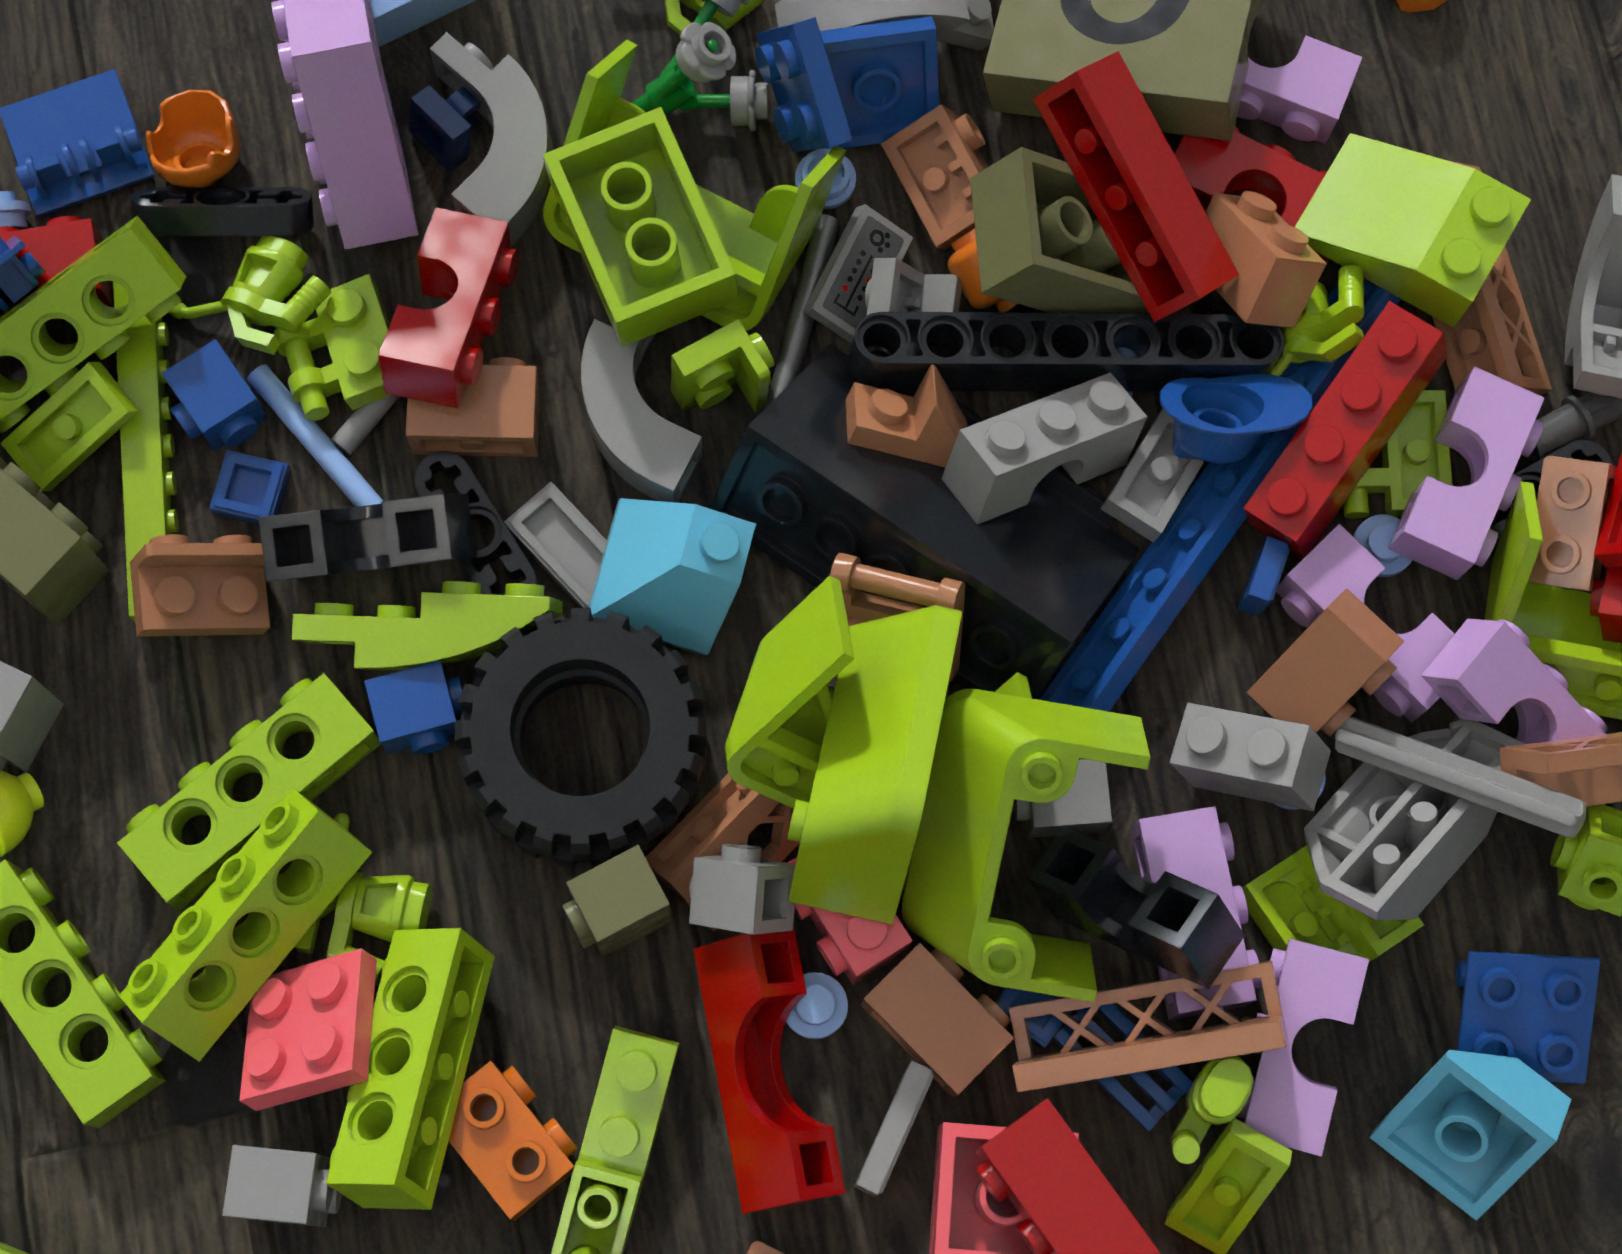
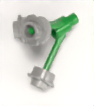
[631,0,769,131]

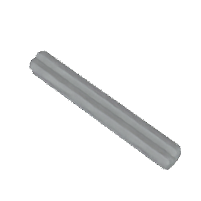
[1335,717,1587,838]

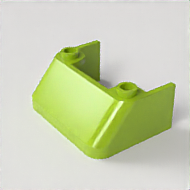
[543,40,847,330]
[1485,481,1622,720]
[725,575,1032,809]
[787,605,962,925]
[902,689,1150,1002]

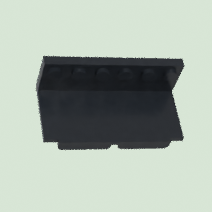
[709,344,1140,699]

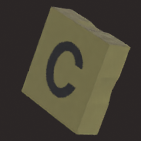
[983,0,1264,141]

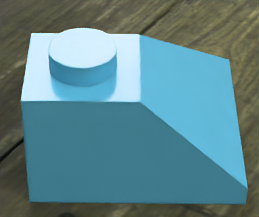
[589,498,756,657]
[1369,1050,1572,1221]

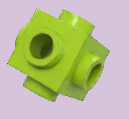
[1550,804,1622,917]

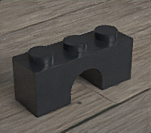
[258,494,476,582]
[1027,826,1245,990]

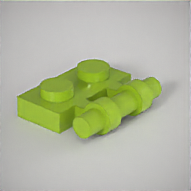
[273,274,391,421]
[1343,390,1453,519]

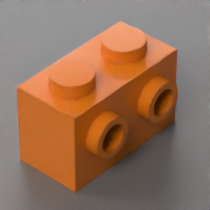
[449,1061,578,1221]

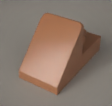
[846,364,967,468]

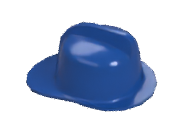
[1160,374,1313,464]

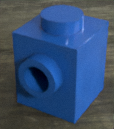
[162,339,267,452]
[364,661,463,755]

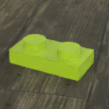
[1,362,139,492]
[1165,1118,1293,1254]

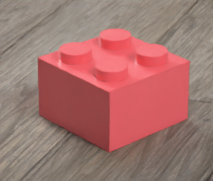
[929,1122,1079,1254]

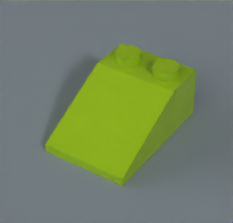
[1295,133,1531,328]

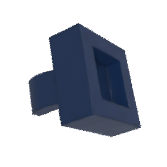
[409,85,481,172]

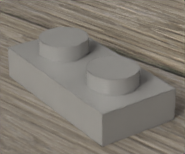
[1100,408,1204,543]

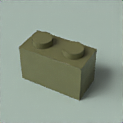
[562,845,672,958]

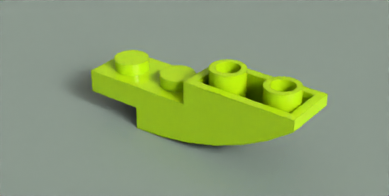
[292,581,563,671]
[551,1026,680,1254]

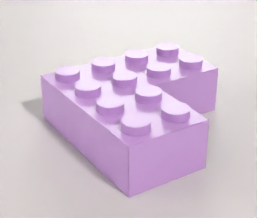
[271,0,419,250]

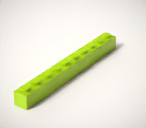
[113,282,179,623]

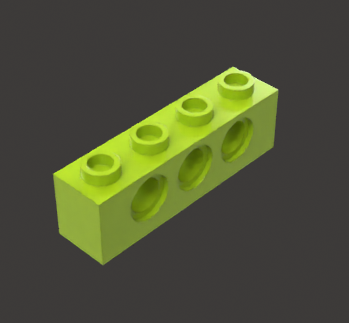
[0,215,186,433]
[117,673,381,912]
[119,787,372,1062]
[0,859,166,1128]
[325,928,495,1210]

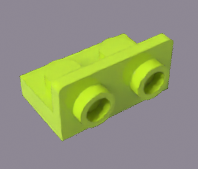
[671,319,774,412]

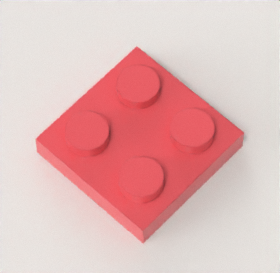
[239,948,377,1111]

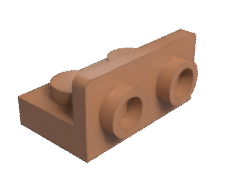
[881,104,989,250]
[1528,456,1617,591]
[130,534,270,637]

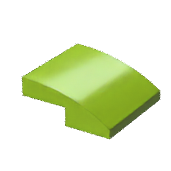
[1242,845,1424,962]

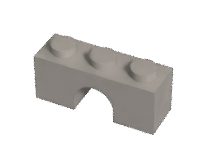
[942,372,1147,525]

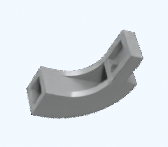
[775,0,994,51]
[430,32,550,247]
[1564,174,1622,398]
[581,319,702,503]

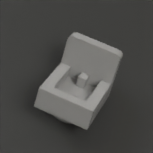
[865,258,962,315]

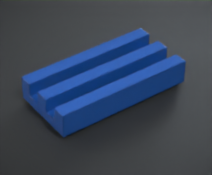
[1052,990,1193,1132]

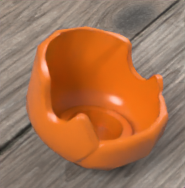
[146,89,242,188]

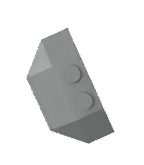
[1304,719,1524,921]

